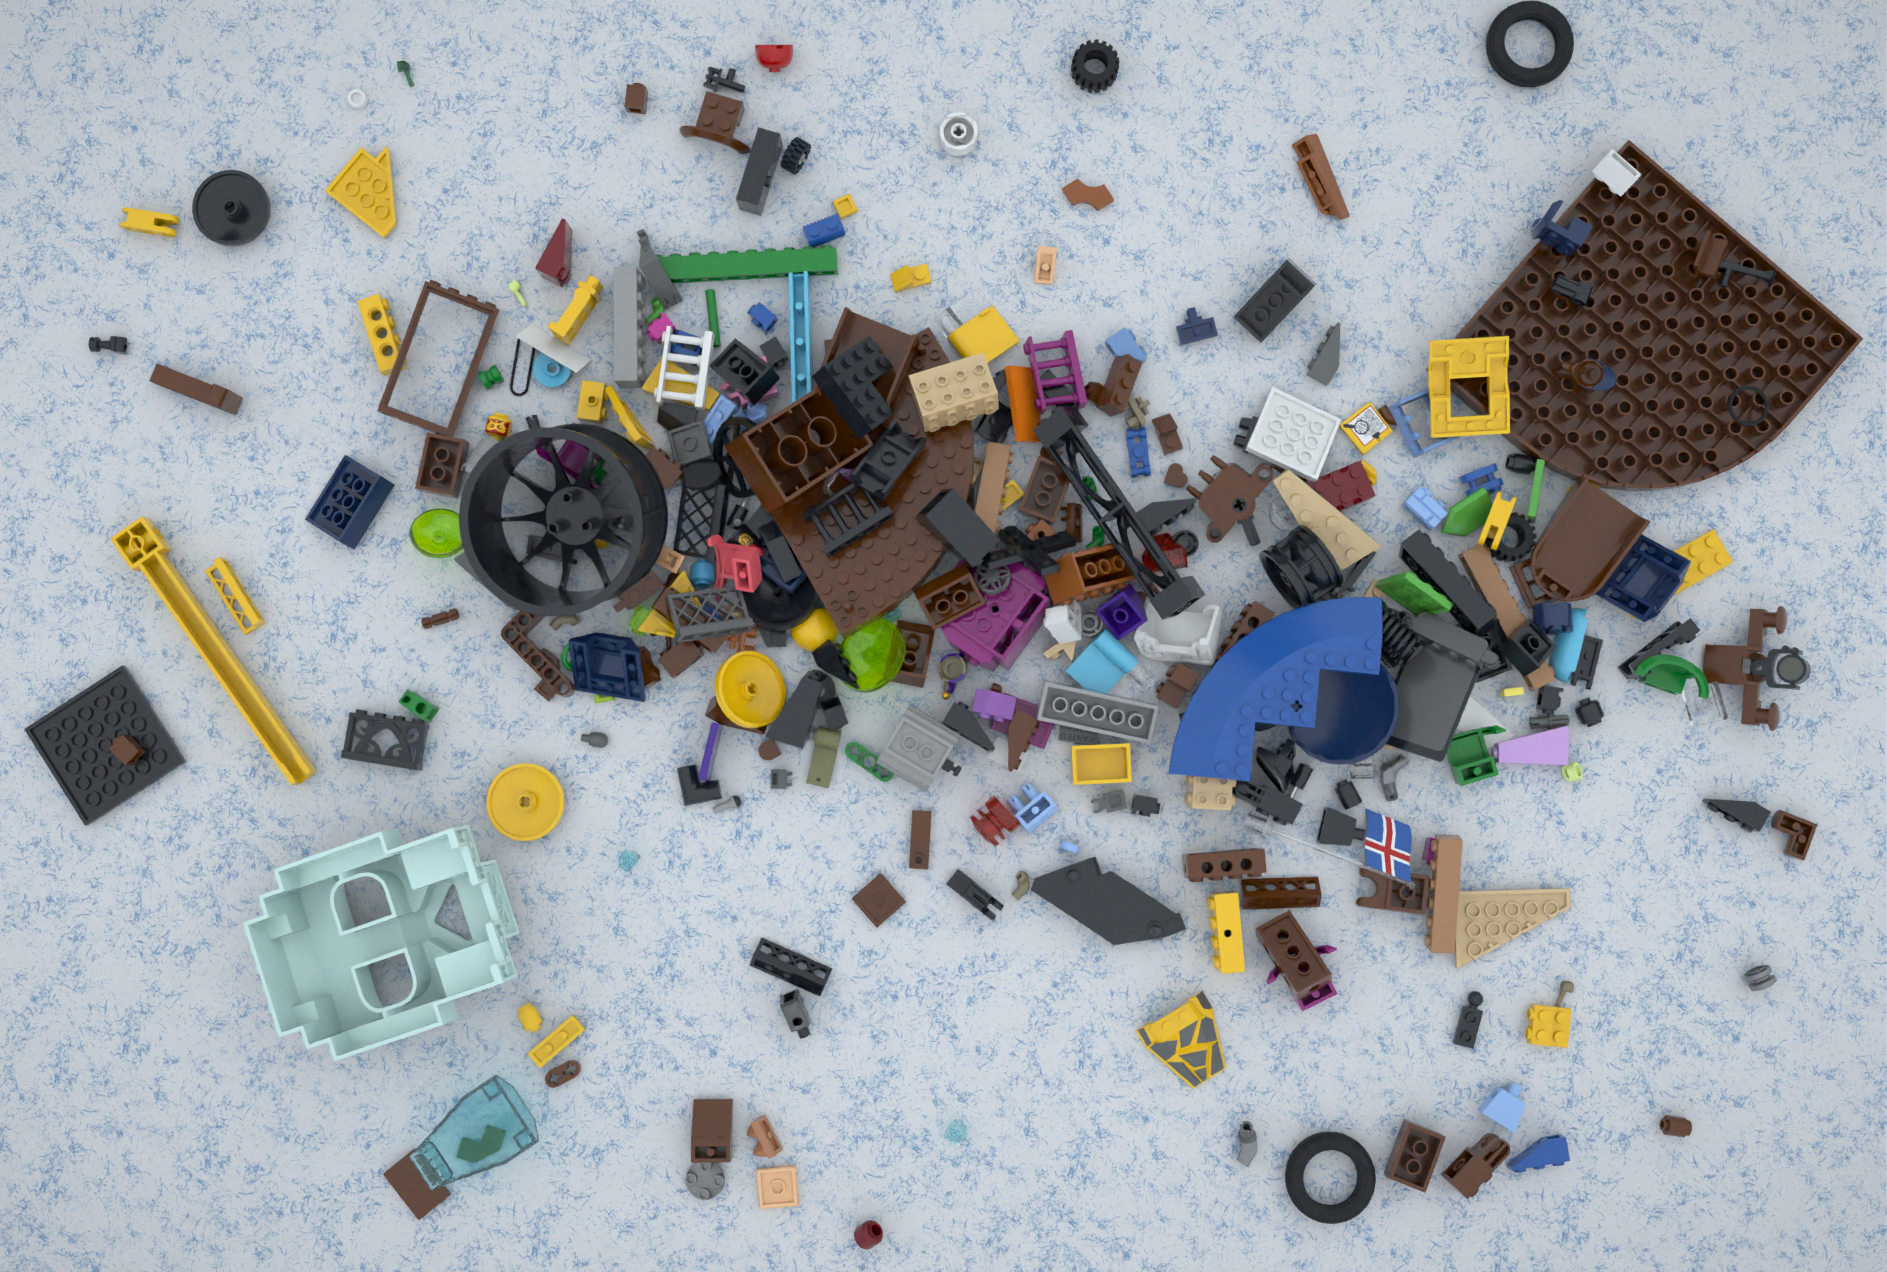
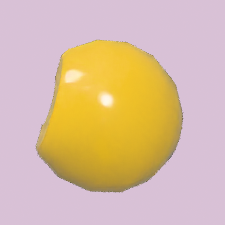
[790,608,839,652]

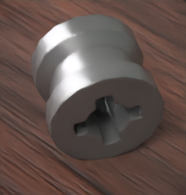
[612,515,633,532]

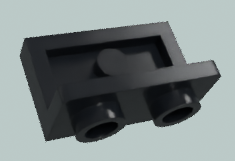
[974,401,1013,444]

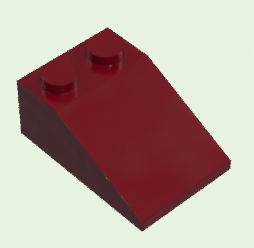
[535,218,573,288]

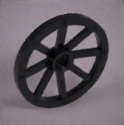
[713,417,757,498]

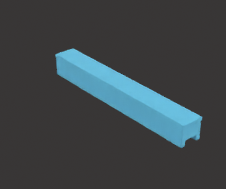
[789,271,814,403]

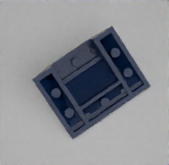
[1595,534,1691,622]
[569,632,646,702]

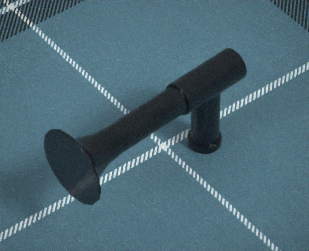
[1719,260,1776,288]

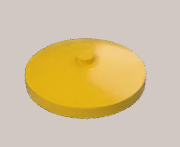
[715,651,786,728]
[486,763,565,841]

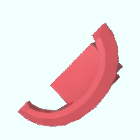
[706,534,762,602]

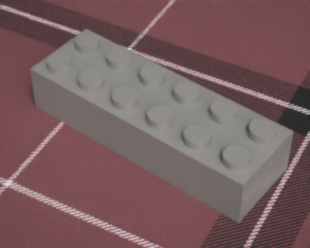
[613,267,646,388]
[1035,680,1159,744]

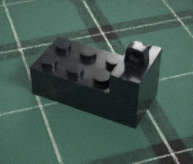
[1234,258,1317,343]

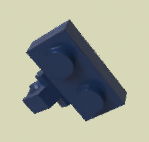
[1176,307,1218,346]

